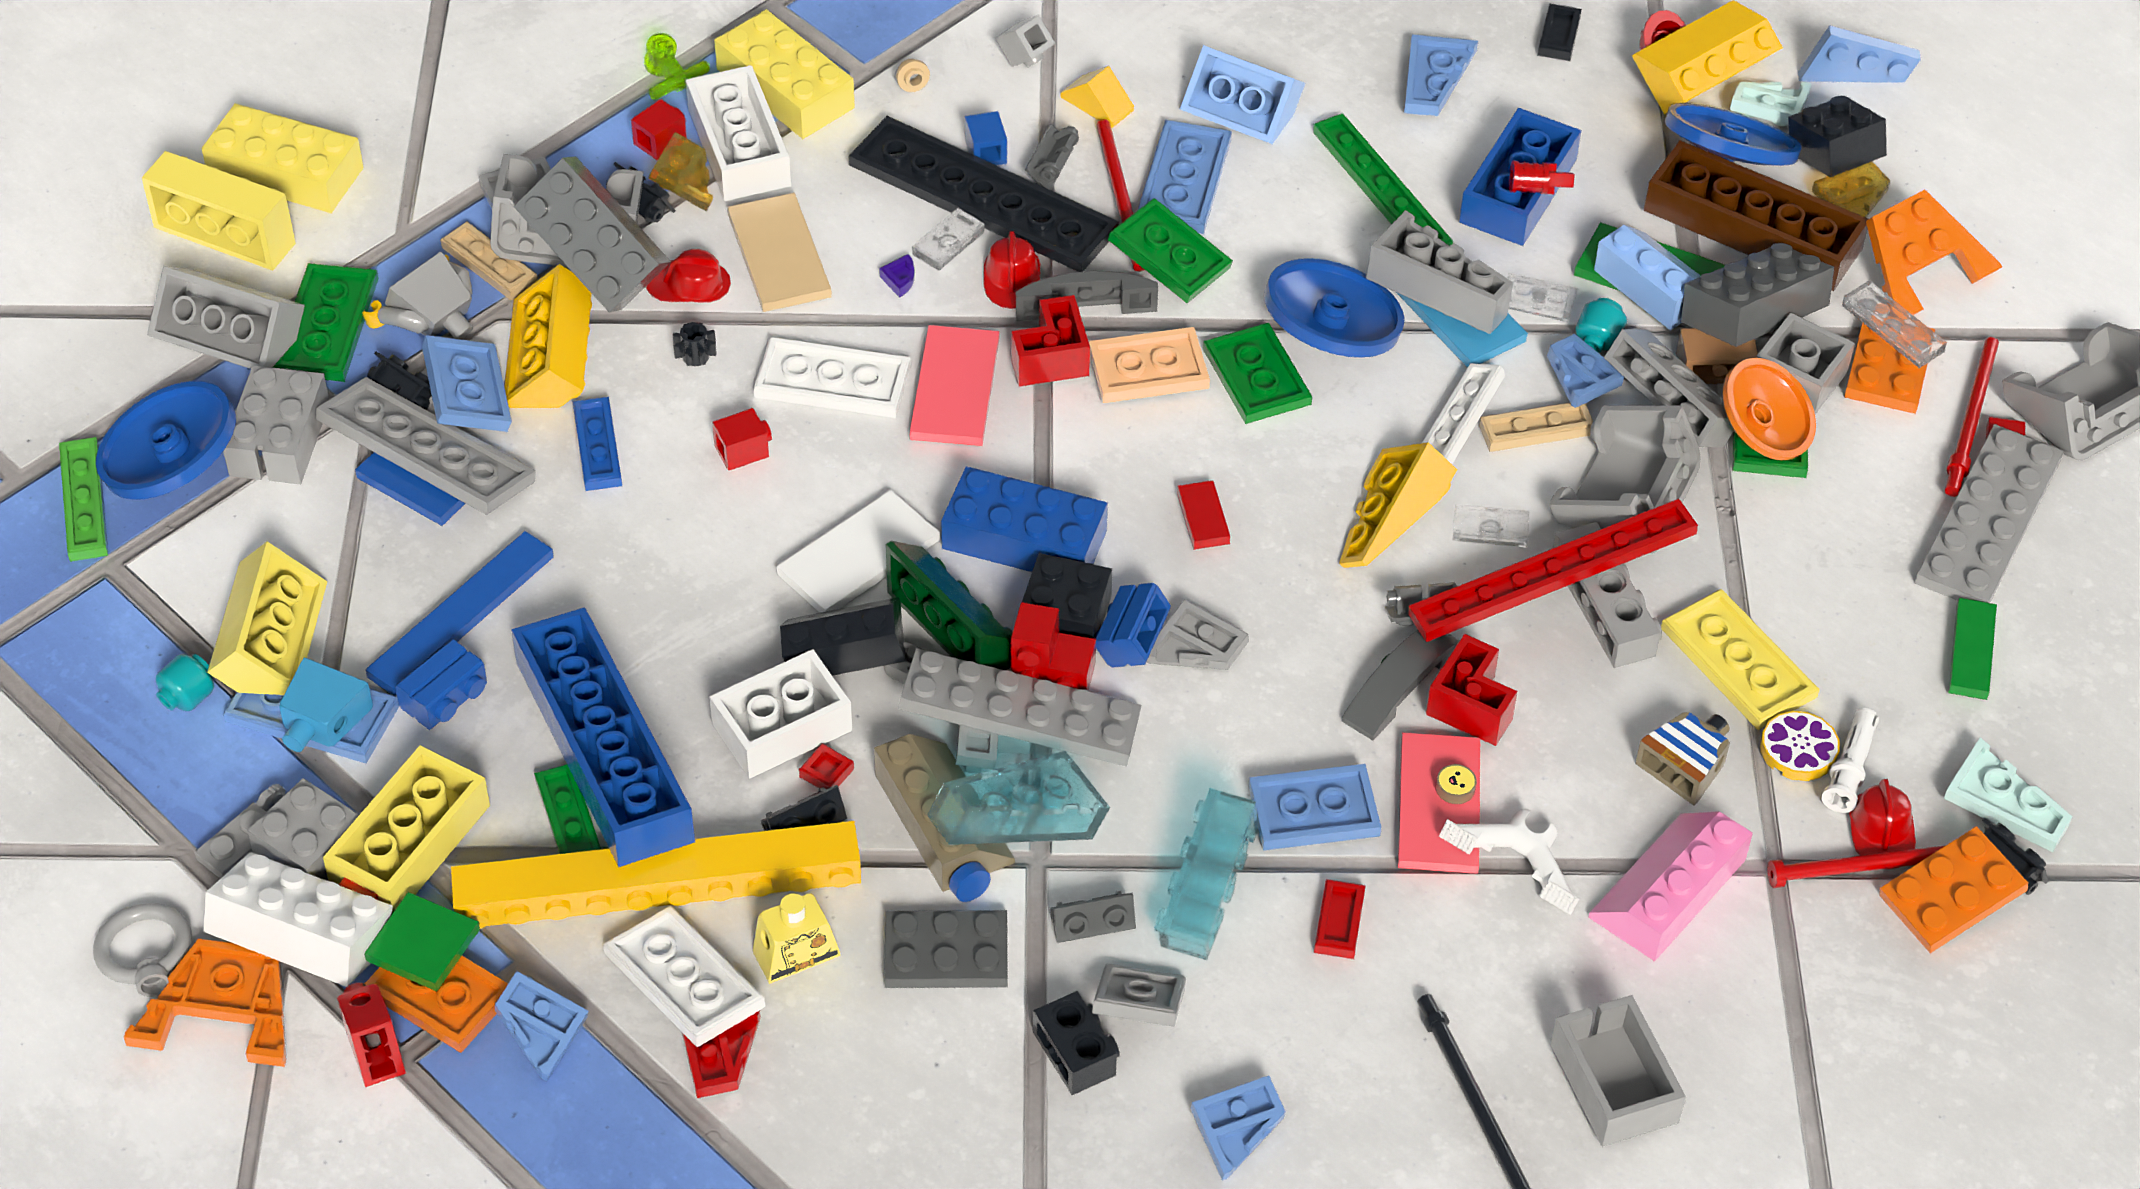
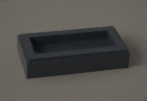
[1538,4,1582,61]

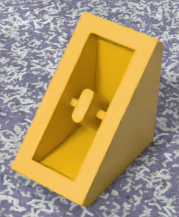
[1061,66,1134,128]

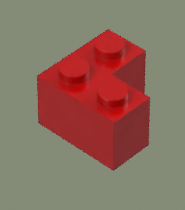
[1011,295,1090,387]
[1011,602,1096,691]
[1426,634,1518,746]

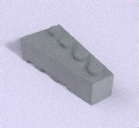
[1366,210,1513,334]

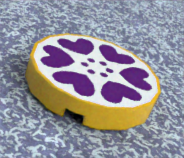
[1760,711,1840,781]

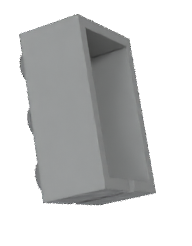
[223,366,329,484]
[1550,995,1686,1147]

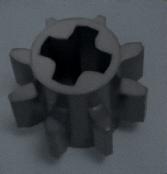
[673,322,717,366]

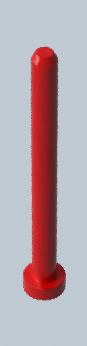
[1767,845,1946,888]

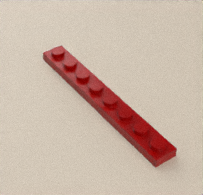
[1409,499,1698,642]

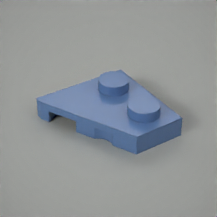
[1547,334,1625,408]
[494,971,589,1082]

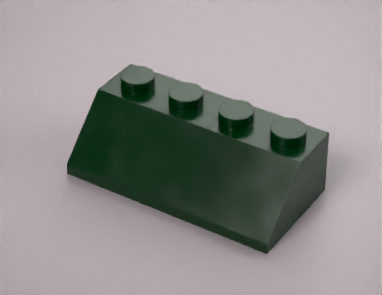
[885,541,1013,670]

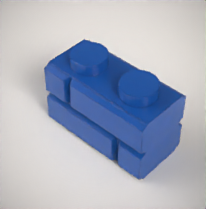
[1094,583,1171,668]
[395,639,487,730]

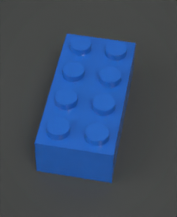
[1459,108,1582,246]
[941,466,1108,572]

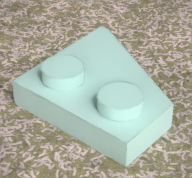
[1730,82,1812,126]

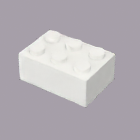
[709,649,852,779]

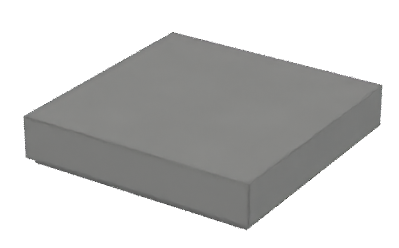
[1092,964,1186,1027]

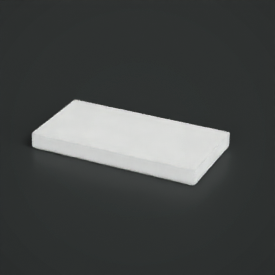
[754,337,911,418]
[777,490,940,613]
[603,906,766,1047]

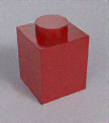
[631,99,687,160]
[712,408,772,471]

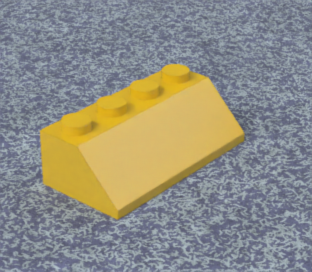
[1632,0,1783,114]
[504,264,592,408]

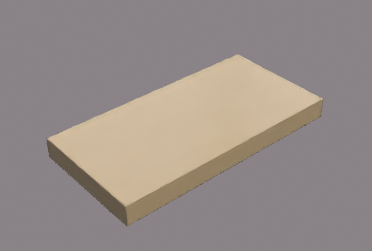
[727,193,832,312]

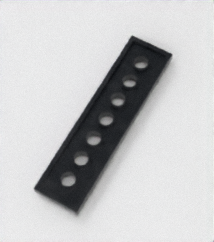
[849,116,1119,272]

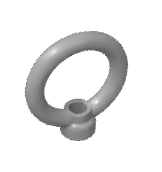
[93,903,192,997]

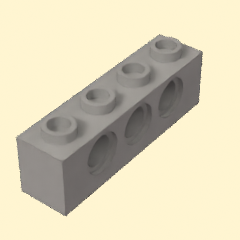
[1604,329,1734,447]
[1553,522,1662,668]

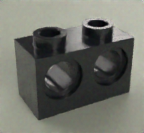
[1033,991,1120,1095]

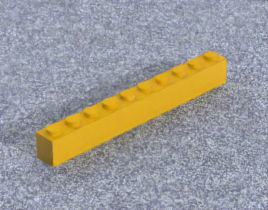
[451,821,861,929]

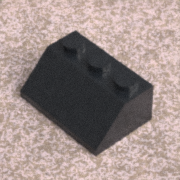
[780,597,906,676]

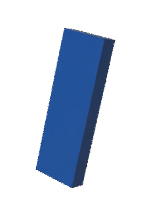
[572,397,622,491]
[355,452,466,526]

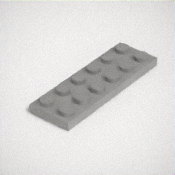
[316,377,536,515]
[1915,424,2064,603]
[898,648,1142,767]

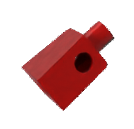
[337,982,406,1087]

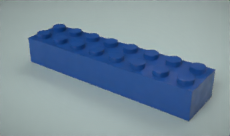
[511,607,695,867]

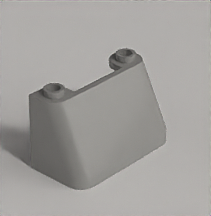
[490,154,643,267]
[2002,322,2140,461]
[1549,405,1701,553]

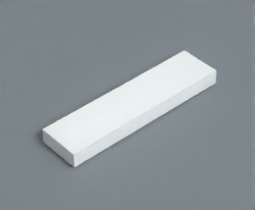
[1422,363,1505,464]

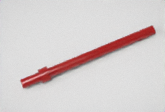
[1097,119,1145,272]
[1945,337,1999,497]

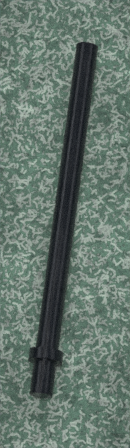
[1417,994,1531,1189]

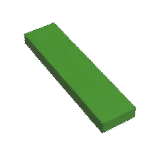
[59,437,108,562]

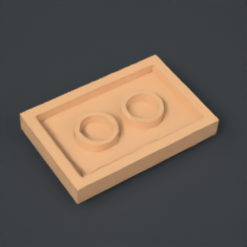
[1089,327,1210,403]

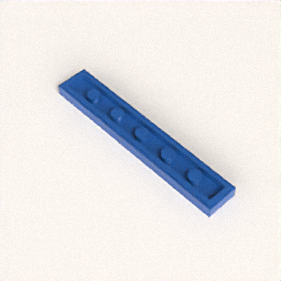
[365,531,554,696]

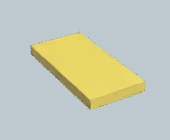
[1661,589,1820,730]

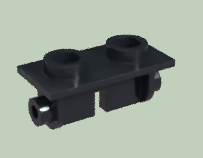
[606,162,676,222]
[367,351,432,410]
[761,785,847,831]
[1982,818,2048,895]

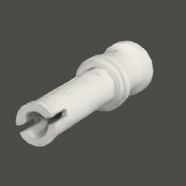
[1822,708,1879,813]

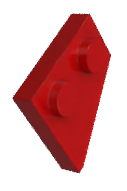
[682,1010,761,1098]

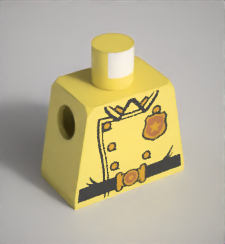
[753,893,840,984]

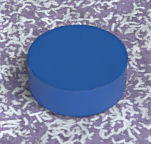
[949,862,991,902]

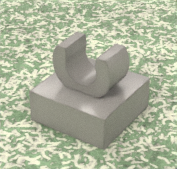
[955,725,998,774]

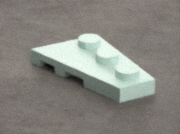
[1944,737,2073,852]

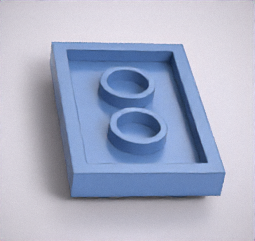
[422,335,512,432]
[1249,764,1382,851]

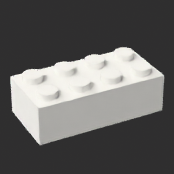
[686,65,791,201]
[204,852,392,987]

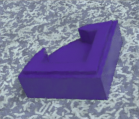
[879,254,915,298]

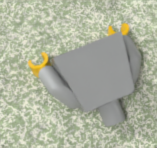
[362,251,473,340]

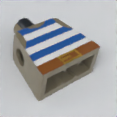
[1635,712,1730,806]

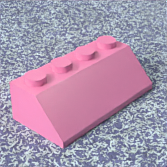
[1588,811,1753,961]

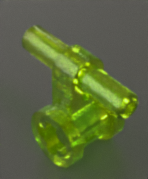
[644,33,710,101]

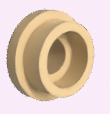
[896,59,930,92]

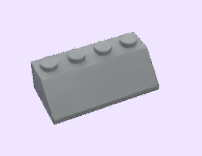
[147,266,305,369]

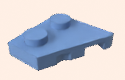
[1190,1075,1286,1180]

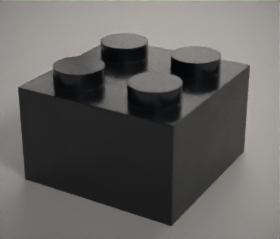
[1788,95,1887,178]
[1022,553,1112,639]

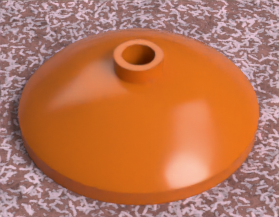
[1723,358,1816,460]

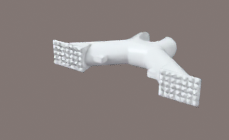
[1439,809,1580,915]

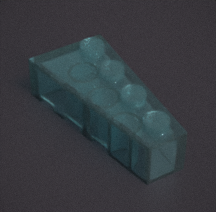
[927,751,1110,845]
[1155,788,1258,960]

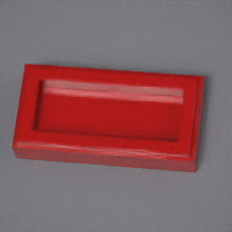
[1177,480,1230,550]
[1314,879,1366,959]

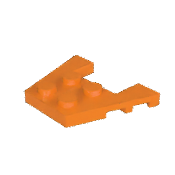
[1866,190,2002,321]
[124,939,286,1067]

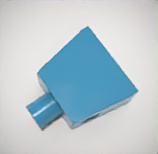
[279,657,373,752]

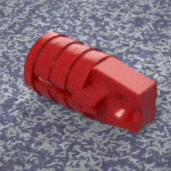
[1509,161,1575,195]

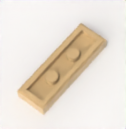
[440,222,538,301]
[1479,402,1593,452]

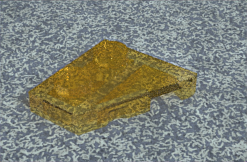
[648,132,713,211]
[1812,161,1891,217]

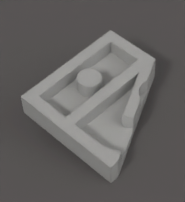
[1147,599,1249,670]

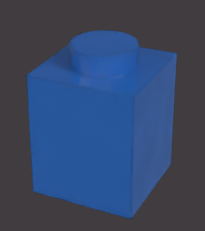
[965,111,1007,165]

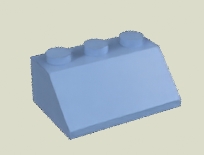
[1180,45,1305,144]
[1594,225,1701,330]

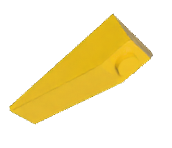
[1339,442,1457,568]

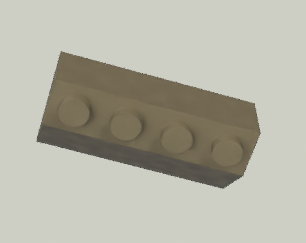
[874,734,1015,892]

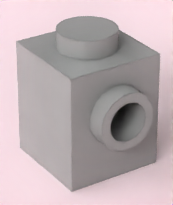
[995,15,1056,67]

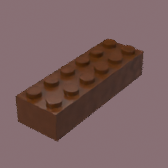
[1644,140,1868,291]

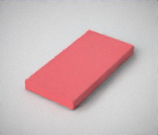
[910,325,1000,446]
[1398,733,1480,874]

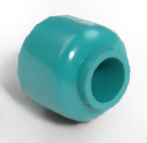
[1575,298,1627,353]
[155,654,214,711]

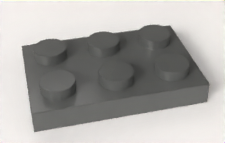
[884,910,1008,988]

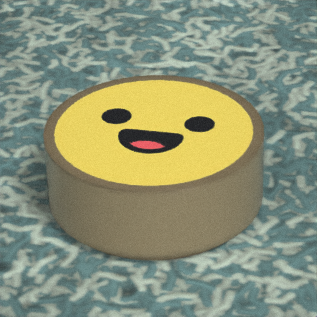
[1436,764,1477,804]

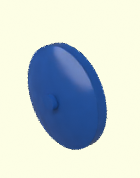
[1665,103,1802,166]
[1264,258,1405,357]
[96,381,236,500]

